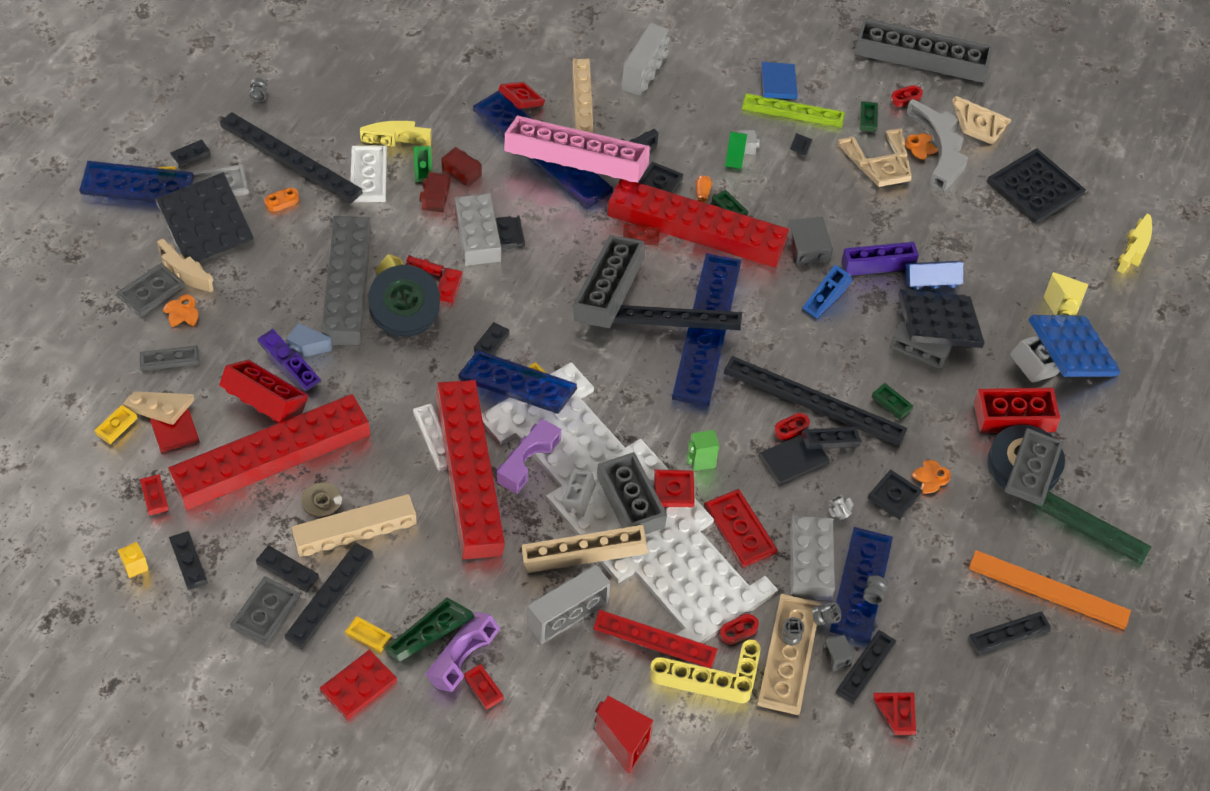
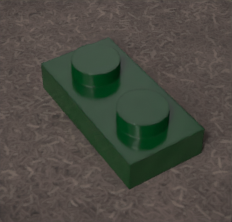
[860,101,878,132]
[711,190,748,216]
[871,383,914,420]

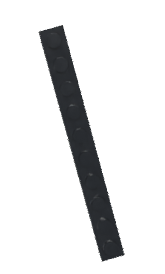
[220,112,363,204]
[724,356,908,446]

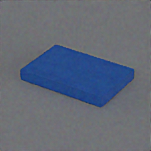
[761,62,798,100]

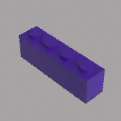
[841,242,919,276]

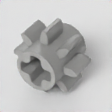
[828,495,853,520]

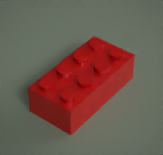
[219,359,309,423]
[974,388,1061,433]

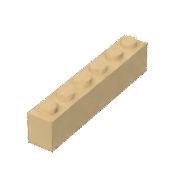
[572,59,594,133]
[291,494,417,557]
[522,525,648,573]

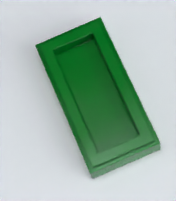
[725,131,747,169]

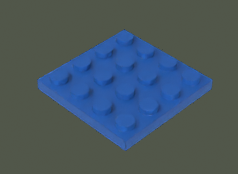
[1028,315,1121,377]

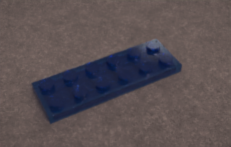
[79,161,194,203]
[458,350,577,414]
[829,527,893,643]

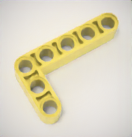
[649,640,761,703]

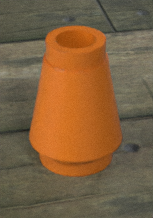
[695,176,713,203]

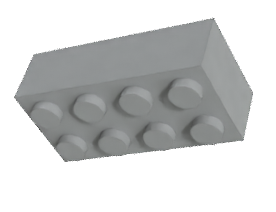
[622,23,670,96]
[454,193,501,266]
[790,516,835,601]
[527,565,611,644]

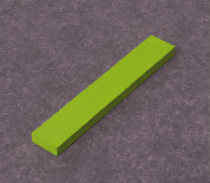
[742,93,845,128]

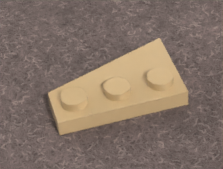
[123,392,195,425]

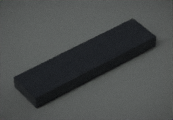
[968,611,1052,655]
[836,630,897,704]

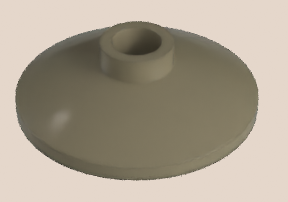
[301,482,342,518]

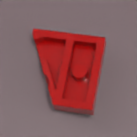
[873,692,916,735]

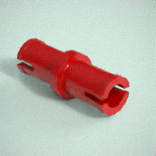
[405,255,444,277]

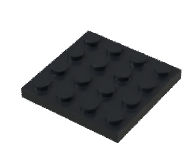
[987,148,1086,225]
[155,172,254,262]
[898,289,985,348]

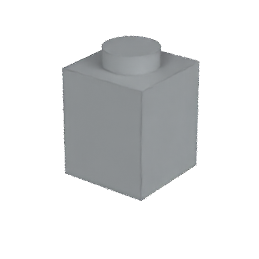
[735,130,760,155]

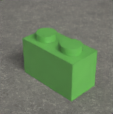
[686,430,719,471]

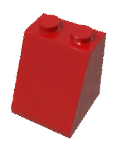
[594,695,654,773]

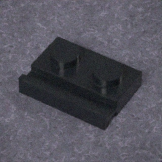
[495,215,525,250]

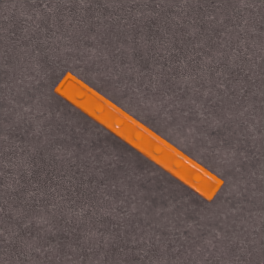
[969,550,1132,630]

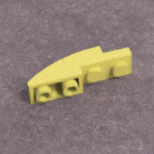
[360,121,432,146]
[1117,213,1152,274]

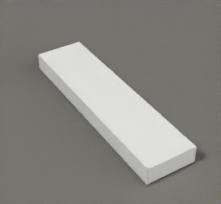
[413,404,447,472]

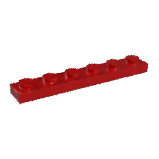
[593,609,718,669]

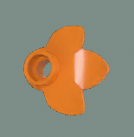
[905,133,938,160]
[163,294,199,327]
[911,460,951,494]

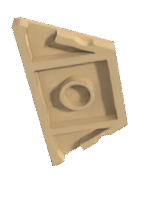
[952,96,1011,145]

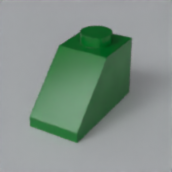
[413,146,433,182]

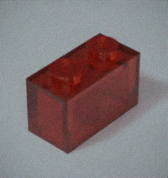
[441,147,482,187]
[419,172,450,213]

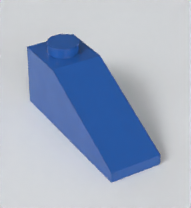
[802,265,853,319]

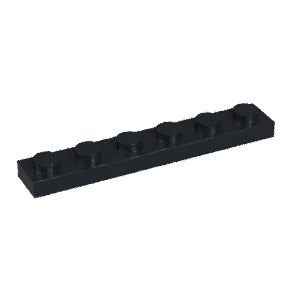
[285,542,373,649]

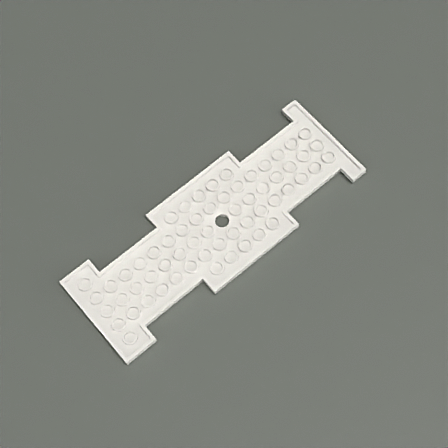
[482,362,778,643]

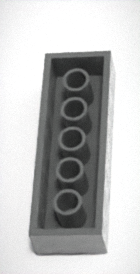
[573,235,645,328]

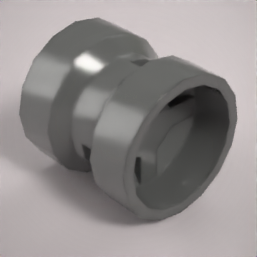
[249,78,268,102]
[863,575,888,604]
[812,602,841,626]
[781,617,805,646]

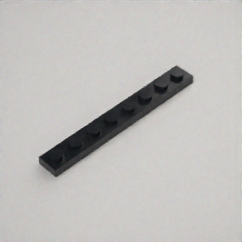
[613,305,742,331]

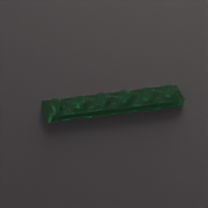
[1034,491,1152,565]

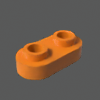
[264,188,300,212]

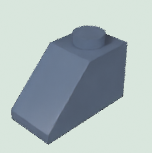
[286,323,332,357]

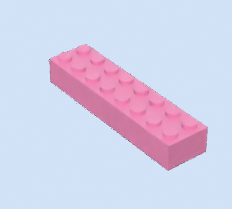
[504,116,650,183]

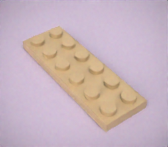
[757,594,821,715]

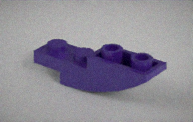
[257,329,321,392]

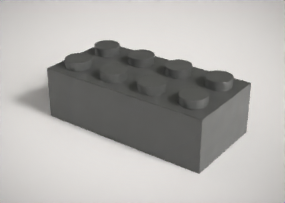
[597,452,667,535]

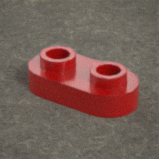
[891,85,923,107]
[774,413,810,441]
[720,614,759,645]

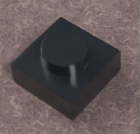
[790,133,813,156]

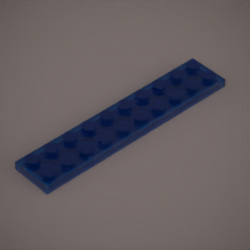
[473,90,613,209]
[672,253,742,407]

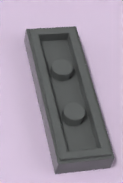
[140,345,199,371]

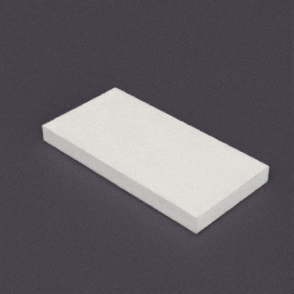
[350,146,387,202]

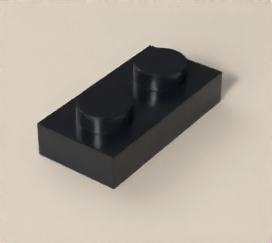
[170,139,211,168]
[474,322,510,359]

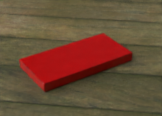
[704,489,778,568]

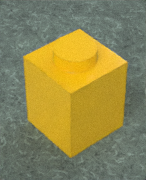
[118,542,149,578]

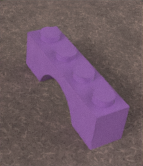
[496,418,562,494]
[425,612,500,692]

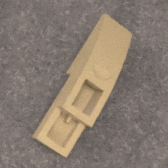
[157,238,213,292]

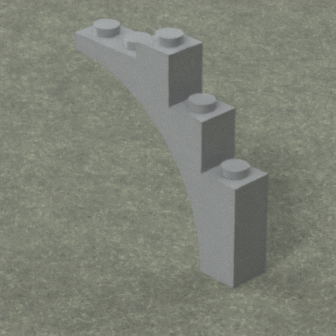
[906,99,968,193]

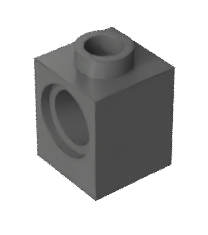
[822,635,854,671]

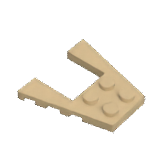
[837,128,912,187]

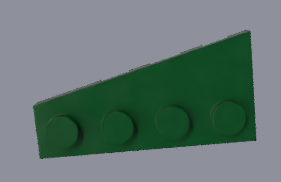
[385,597,474,662]

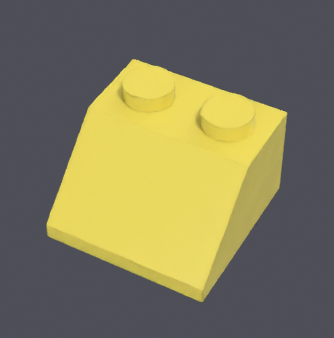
[1043,272,1088,316]

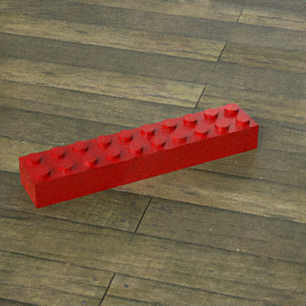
[607,178,789,268]
[435,380,505,559]
[168,394,370,511]

